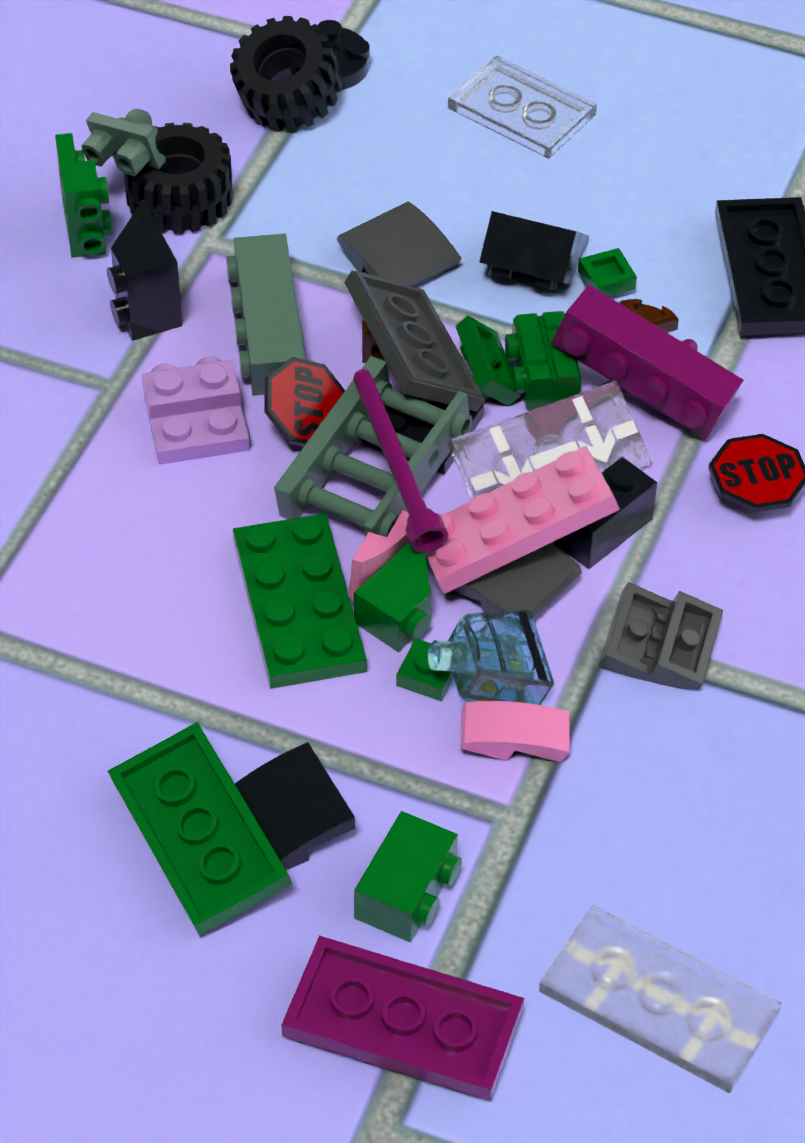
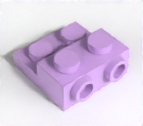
[142,356,250,465]

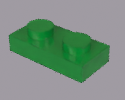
[455,315,521,406]

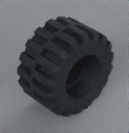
[230,16,342,132]
[124,122,233,233]

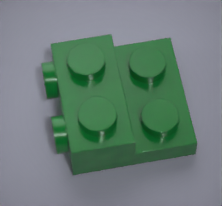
[55,133,112,258]

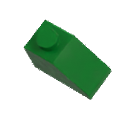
[354,542,431,653]

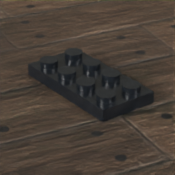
[715,197,805,335]

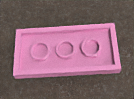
[425,446,620,594]

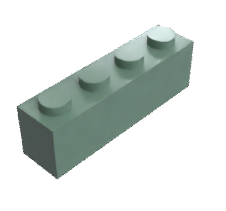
[226,233,306,396]

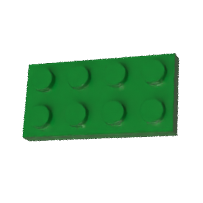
[233,513,367,689]
[107,722,293,937]

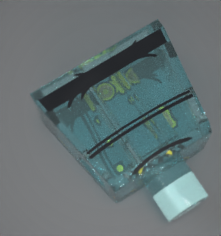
[428,610,555,705]

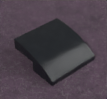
[235,742,355,870]

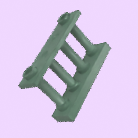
[274,356,472,537]

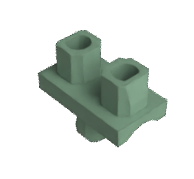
[81,108,166,176]

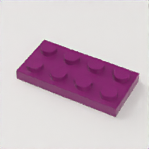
[281,935,525,1101]

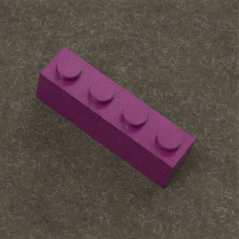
[551,285,744,439]

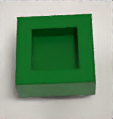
[578,248,637,296]
[396,638,461,702]

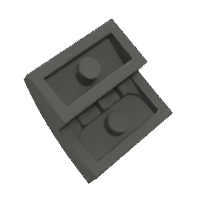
[336,201,461,287]
[452,543,582,629]
[599,582,723,689]

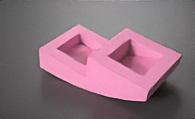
[348,510,409,599]
[460,701,570,763]

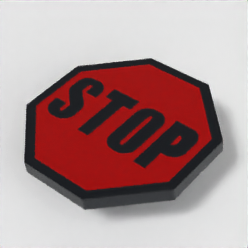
[264,357,345,447]
[708,433,805,512]

